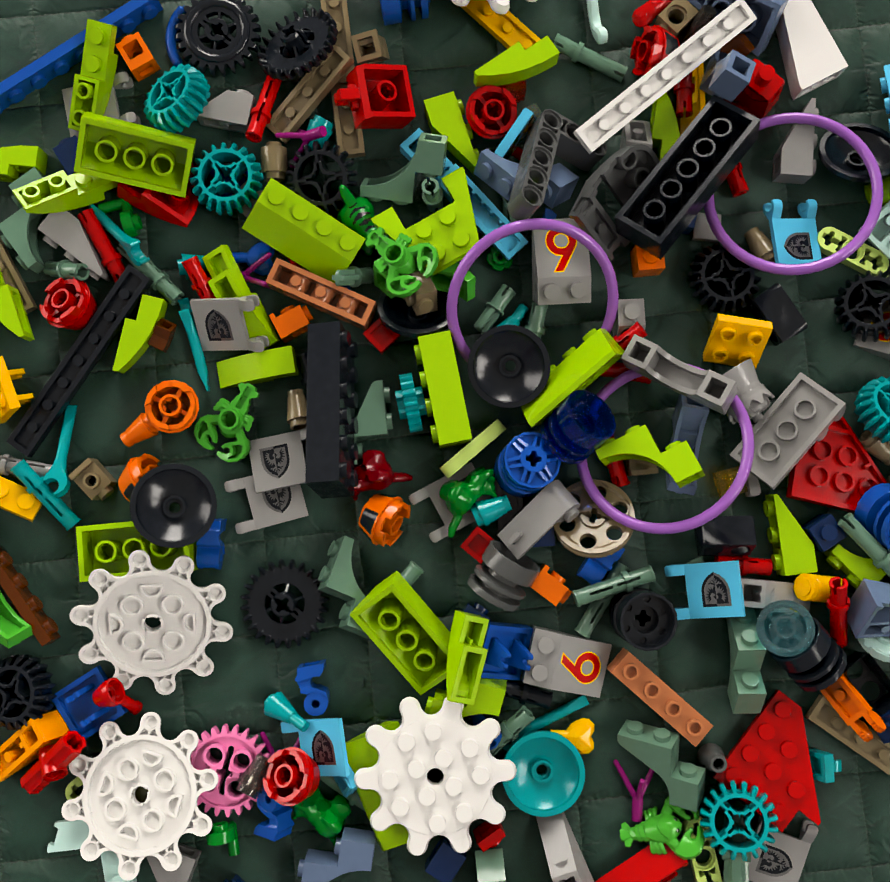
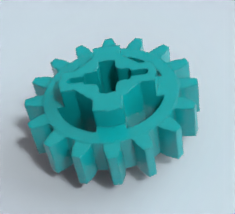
[395,373,427,433]

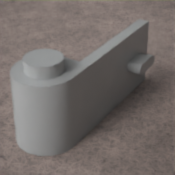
[497,480,580,560]

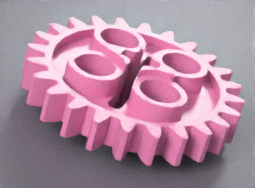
[190,724,271,817]

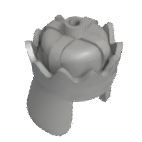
[723,358,775,425]

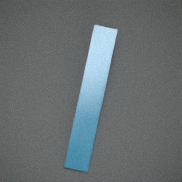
[400,128,528,261]

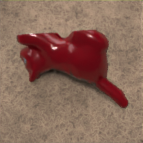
[350,449,413,501]

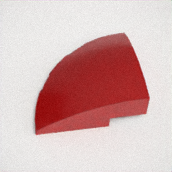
[117,163,199,227]

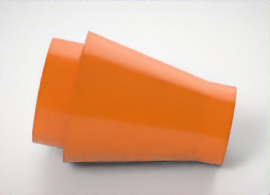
[120,413,159,447]

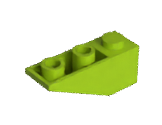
[424,91,480,175]
[763,494,818,576]

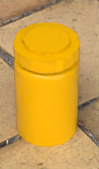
[793,573,842,603]

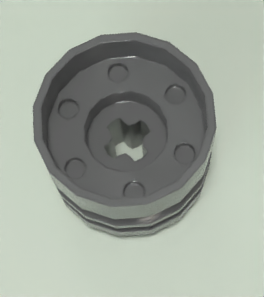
[467,540,540,612]

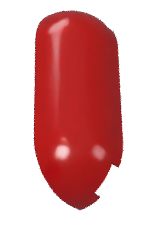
[596,844,689,882]

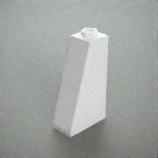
[776,0,848,100]

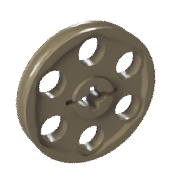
[554,479,635,558]

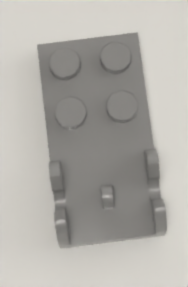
[729,372,846,490]

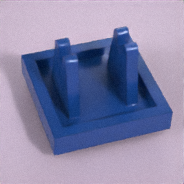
[481,621,534,680]
[52,665,128,739]

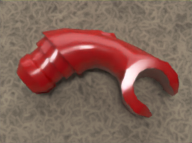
[632,0,673,27]

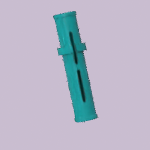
[10,459,81,531]

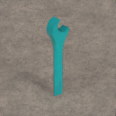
[88,204,150,266]
[178,297,210,392]
[43,405,77,498]
[503,695,589,751]

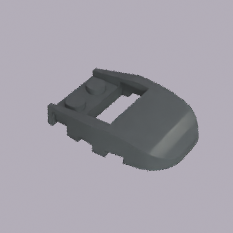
[568,144,660,261]

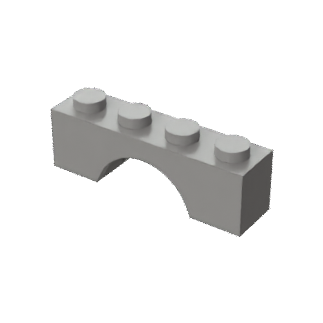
[621,334,738,415]

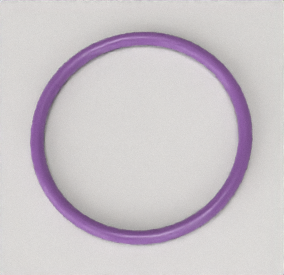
[704,112,883,275]
[446,218,619,363]
[575,364,754,534]

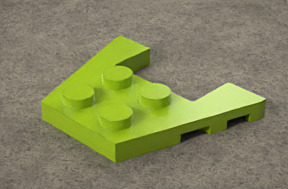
[371,166,479,276]

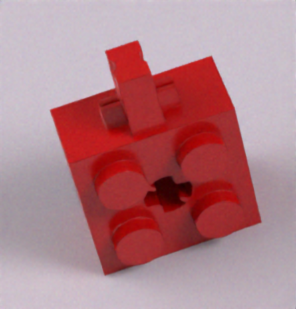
[333,64,416,129]

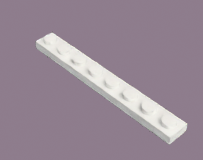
[573,0,757,155]

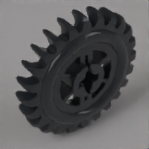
[175,0,262,77]
[257,7,338,80]
[240,559,330,649]

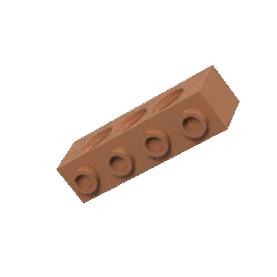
[266,258,378,331]
[606,648,713,747]

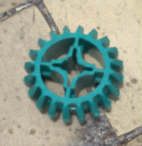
[143,63,211,133]
[190,142,264,216]
[854,376,890,444]
[700,780,778,861]

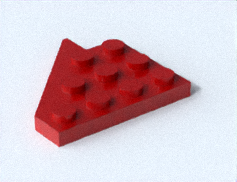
[786,416,887,513]
[712,689,821,832]

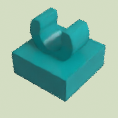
[809,748,842,783]

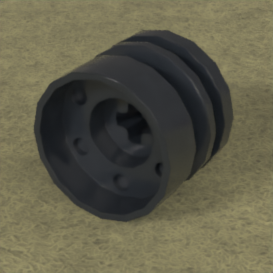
[609,587,678,651]
[769,616,847,692]

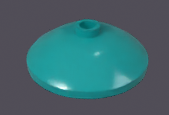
[503,731,585,817]

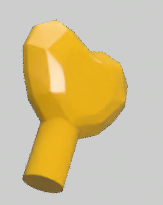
[550,718,594,754]

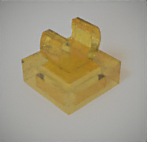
[712,466,748,498]

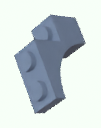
[699,48,756,102]
[473,148,579,209]
[665,394,709,495]
[297,827,376,882]

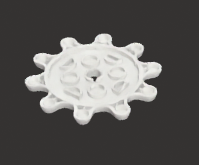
[69,550,233,695]
[354,697,517,856]
[61,712,219,881]

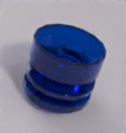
[541,390,616,464]

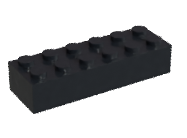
[615,95,761,260]
[305,321,358,499]

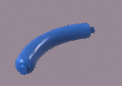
[165,5,186,67]

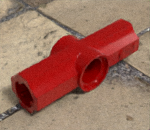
[20,731,86,794]

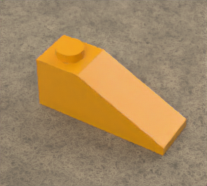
[0,710,69,782]

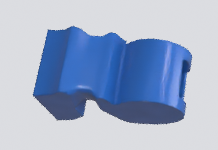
[196,518,227,570]
[576,536,625,585]
[295,659,330,716]
[254,788,295,842]

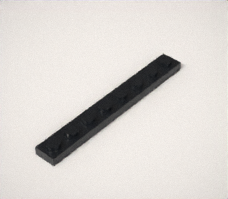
[6,264,154,457]

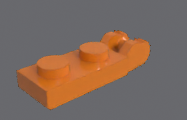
[820,673,887,742]

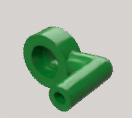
[98,198,143,237]
[206,821,240,856]

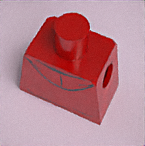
[734,59,785,119]

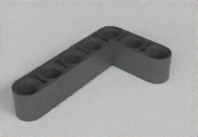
[508,109,607,221]

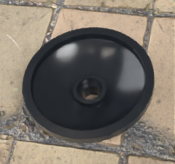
[818,123,890,183]
[378,290,459,338]
[468,325,551,408]
[130,463,217,548]

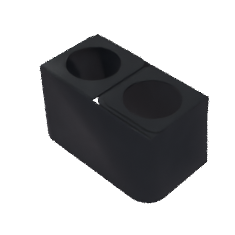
[747,283,808,346]
[694,516,757,556]
[843,651,890,714]

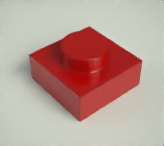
[363,318,401,354]
[460,526,494,564]
[473,821,506,852]

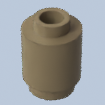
[260,141,288,183]

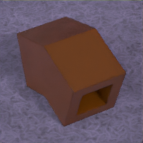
[720,33,755,56]
[148,318,177,353]

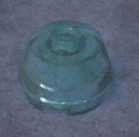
[756,600,815,657]

